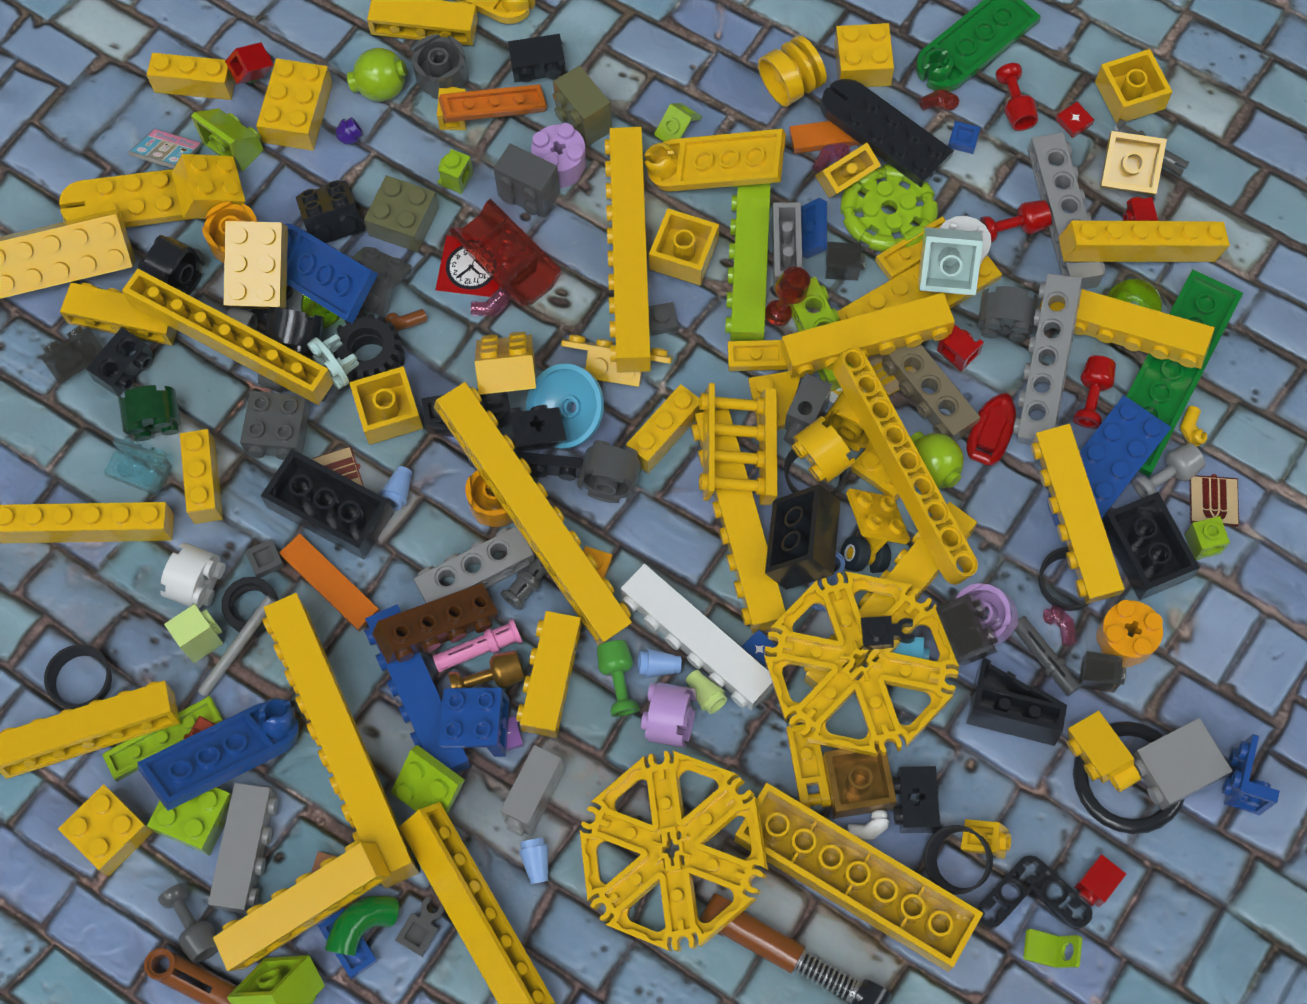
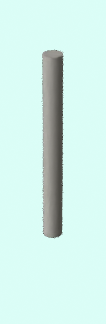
[197,595,276,697]

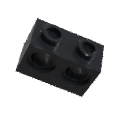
[86,327,154,397]

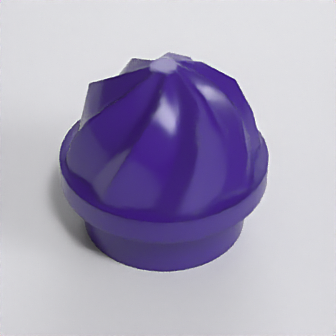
[336,117,364,144]

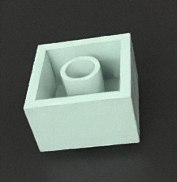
[918,227,983,295]

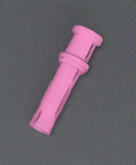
[432,618,523,673]

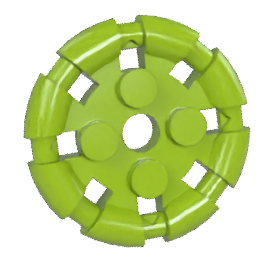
[840,164,938,252]

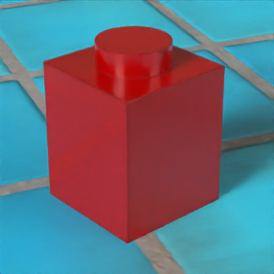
[225,42,274,85]
[1074,854,1127,907]

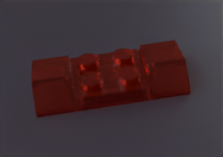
[449,198,562,306]

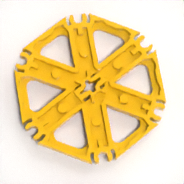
[764,571,959,757]
[579,750,768,952]

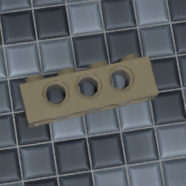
[882,344,980,441]

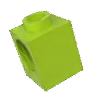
[1184,516,1230,560]

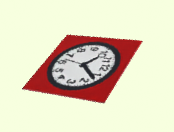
[435,235,507,298]

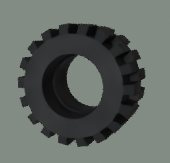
[333,314,405,386]

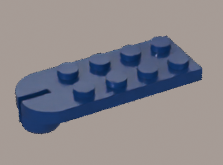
[285,223,378,323]
[1048,395,1172,527]
[137,698,299,811]

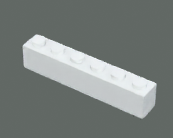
[621,564,774,711]

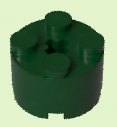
[118,385,181,441]

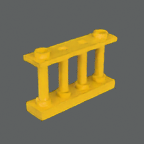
[699,383,777,506]

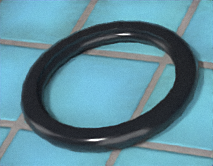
[1073,721,1185,834]

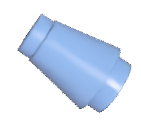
[379,466,413,510]
[637,648,681,678]
[518,837,549,884]

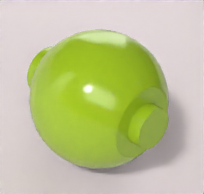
[347,48,408,102]
[910,431,964,490]

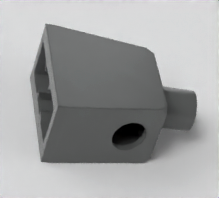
[784,373,832,445]

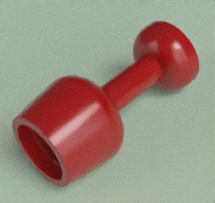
[995,63,1038,131]
[980,200,1052,243]
[1073,355,1116,429]

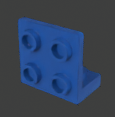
[438,688,510,757]
[1222,734,1280,815]

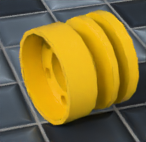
[758,35,827,107]

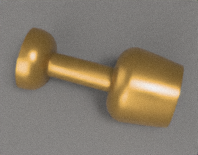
[448,651,525,689]

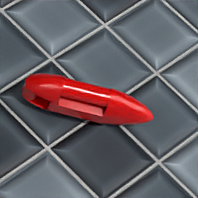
[966,393,1017,466]

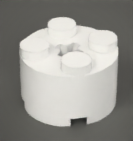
[160,542,226,609]

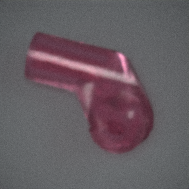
[812,143,850,173]
[471,289,509,316]
[1043,606,1077,646]

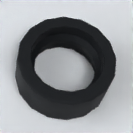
[222,577,279,635]

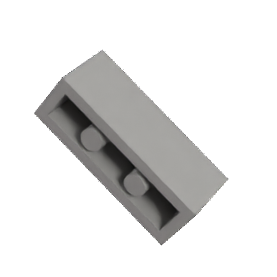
[772,202,803,291]

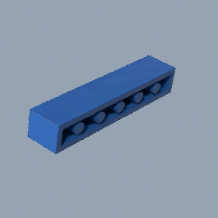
[364,604,471,774]

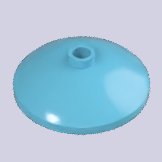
[526,364,604,449]

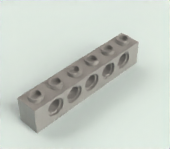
[1027,132,1105,289]
[1014,274,1082,445]

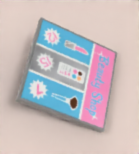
[129,129,203,169]

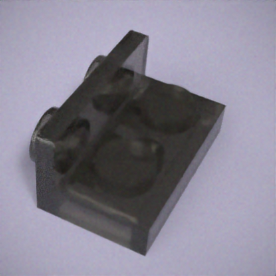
[40,326,103,385]

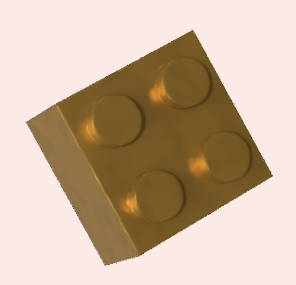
[823,744,897,819]

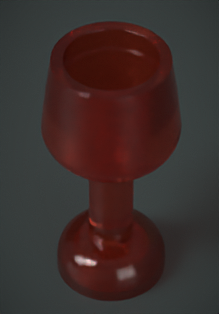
[765,266,811,326]

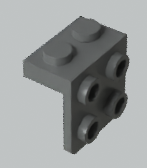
[352,247,411,317]

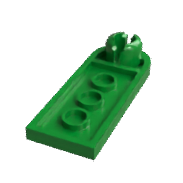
[916,0,1041,92]

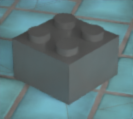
[493,143,560,218]

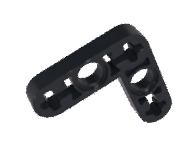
[977,855,1093,930]

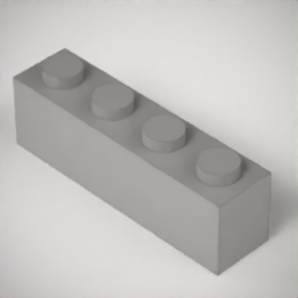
[208,783,278,914]

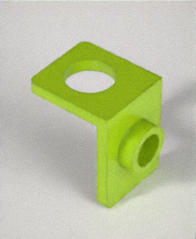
[654,103,702,142]
[1023,929,1082,969]

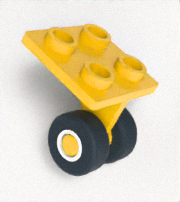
[840,488,910,573]

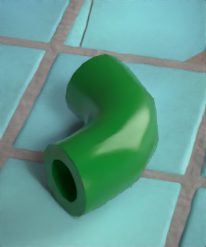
[325,895,399,956]

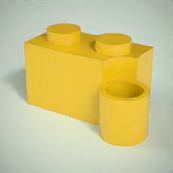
[1067,711,1141,793]

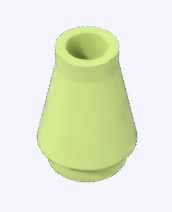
[685,670,727,714]

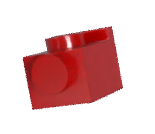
[1123,197,1158,221]
[937,325,984,372]

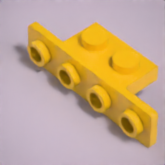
[561,334,674,387]

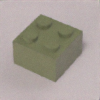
[552,65,612,147]
[364,175,439,252]

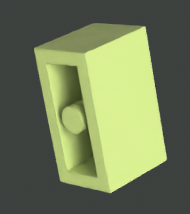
[164,604,224,663]

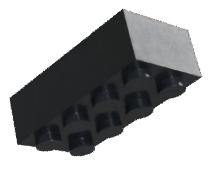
[261,449,394,560]

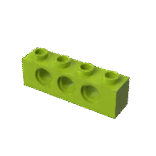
[784,277,853,391]

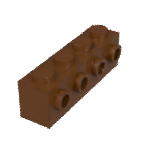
[372,583,498,664]

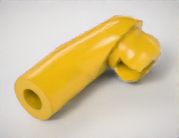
[1180,406,1207,446]

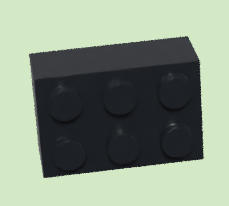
[765,484,840,590]
[1102,492,1200,601]

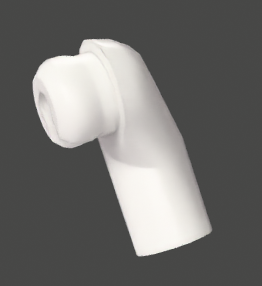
[847,810,889,840]

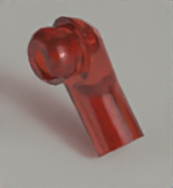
[918,89,960,111]

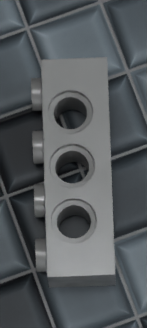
[413,526,535,603]

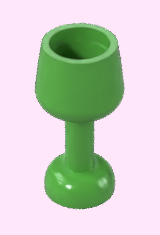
[597,640,640,717]

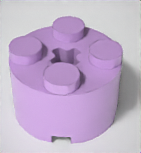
[531,123,587,188]
[952,583,1018,646]
[641,682,696,748]

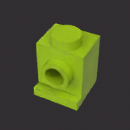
[437,149,473,194]

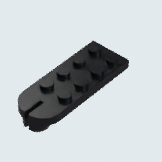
[820,79,954,187]

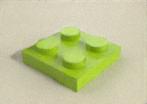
[391,745,465,815]

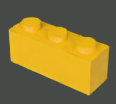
[146,53,235,100]
[626,384,702,474]
[179,429,223,524]

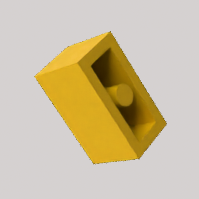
[815,143,881,198]

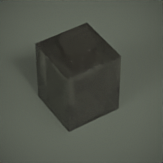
[825,242,866,280]
[1079,651,1126,693]

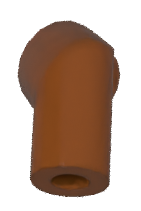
[385,309,427,331]

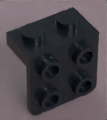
[296,180,364,243]

